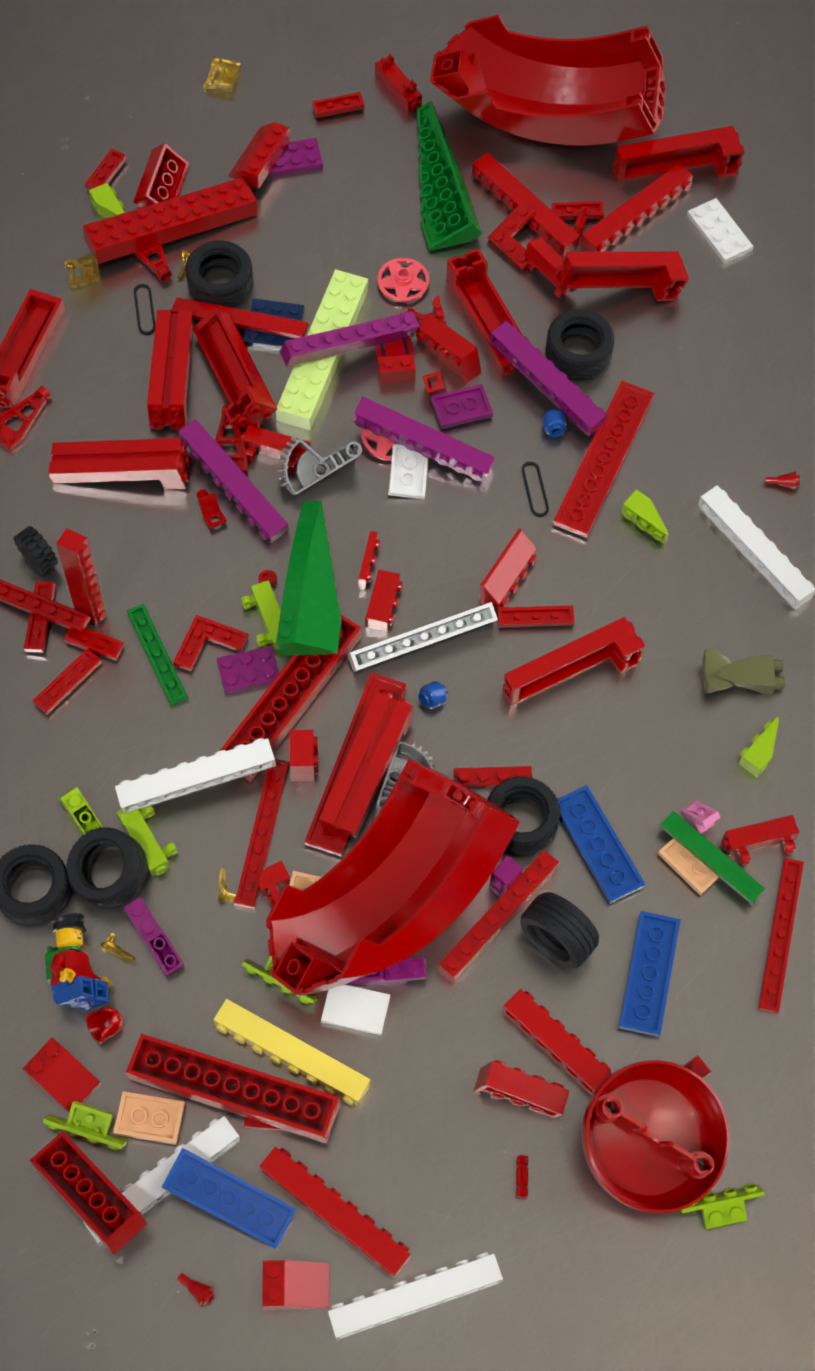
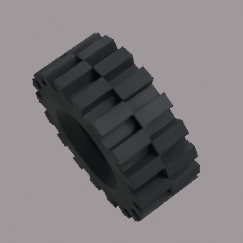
[14,526,58,575]

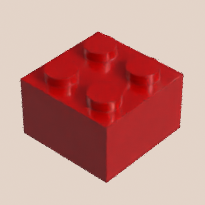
[290,730,318,781]

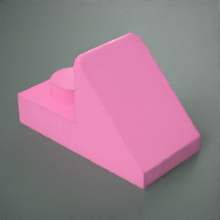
[681,800,721,834]

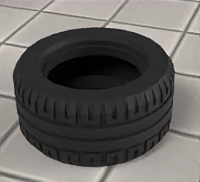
[186,240,253,307]
[546,309,615,379]
[487,776,561,856]
[66,827,148,907]
[0,844,71,925]
[520,892,599,968]

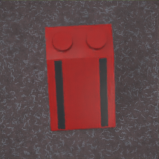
[375,338,416,384]

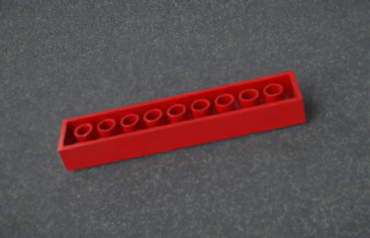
[83,177,257,264]
[220,614,362,782]
[125,1033,341,1144]

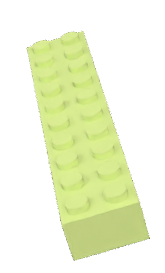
[276,269,368,431]

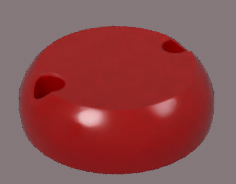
[581,1060,730,1213]

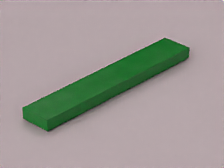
[127,604,188,707]
[660,811,765,905]

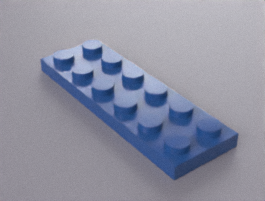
[558,785,646,904]
[619,911,681,1037]
[161,1148,296,1249]

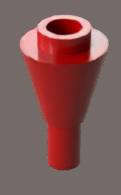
[766,471,800,489]
[177,1273,215,1306]

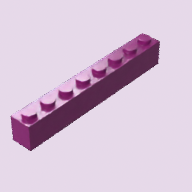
[280,311,420,367]
[490,321,607,437]
[351,396,495,483]
[178,419,289,544]

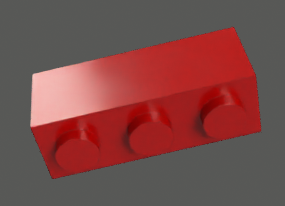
[365,569,403,631]

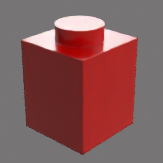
[422,371,447,398]

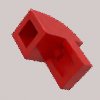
[259,861,291,907]

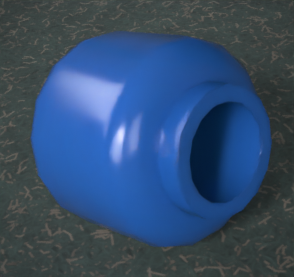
[542,409,567,437]
[418,681,448,709]

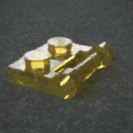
[203,58,241,92]
[64,253,101,288]

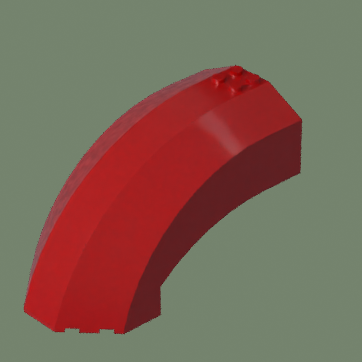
[430,14,666,145]
[266,759,521,996]

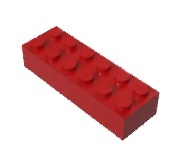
[30,1131,147,1255]

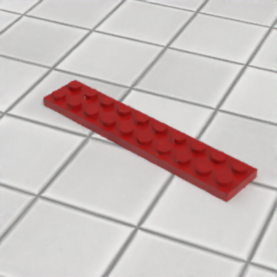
[553,380,654,538]
[304,673,407,857]

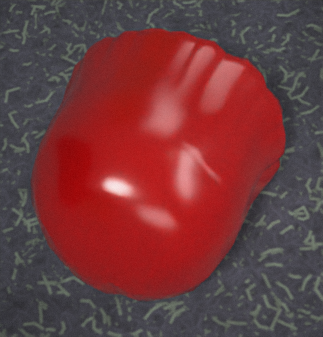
[86,1007,123,1044]

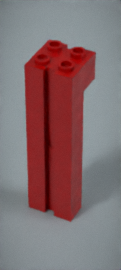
[613,126,745,181]
[446,248,524,376]
[554,251,689,301]
[0,289,65,408]
[192,306,277,429]
[147,310,194,430]
[48,438,191,489]
[502,617,645,705]
[319,691,414,838]

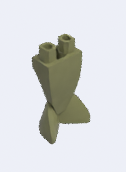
[702,649,786,694]

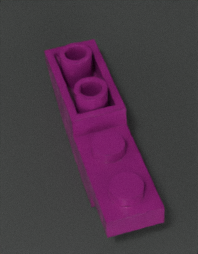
[123,897,184,976]
[346,957,427,985]

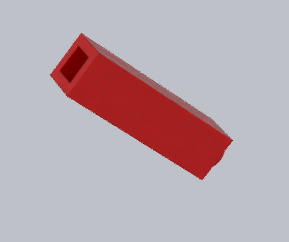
[375,54,422,113]
[524,237,577,298]
[241,425,311,473]
[721,815,800,866]

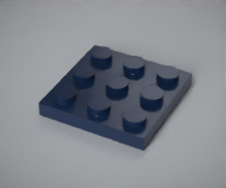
[243,298,305,350]

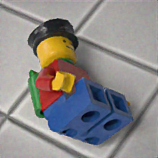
[45,913,112,1010]

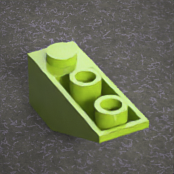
[89,183,125,218]
[621,489,669,544]
[739,717,779,778]
[57,787,103,835]

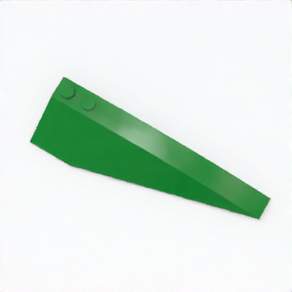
[417,101,482,251]
[276,501,342,656]

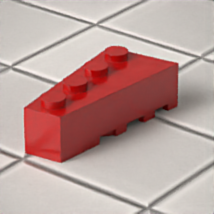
[416,314,481,384]
[473,1060,569,1118]

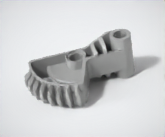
[277,437,362,495]
[372,741,439,822]

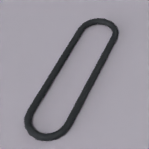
[134,284,156,334]
[522,462,549,516]

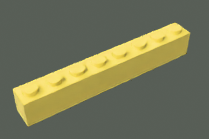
[214,999,371,1106]

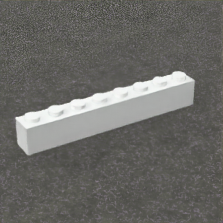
[698,485,815,610]
[347,602,498,672]
[115,738,276,814]
[83,1116,240,1247]
[328,1252,503,1340]

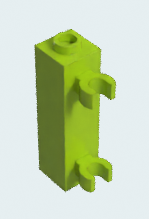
[241,580,281,651]
[117,805,178,876]

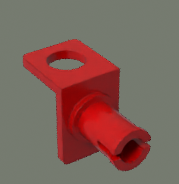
[196,489,227,529]

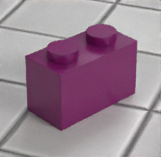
[490,855,523,896]

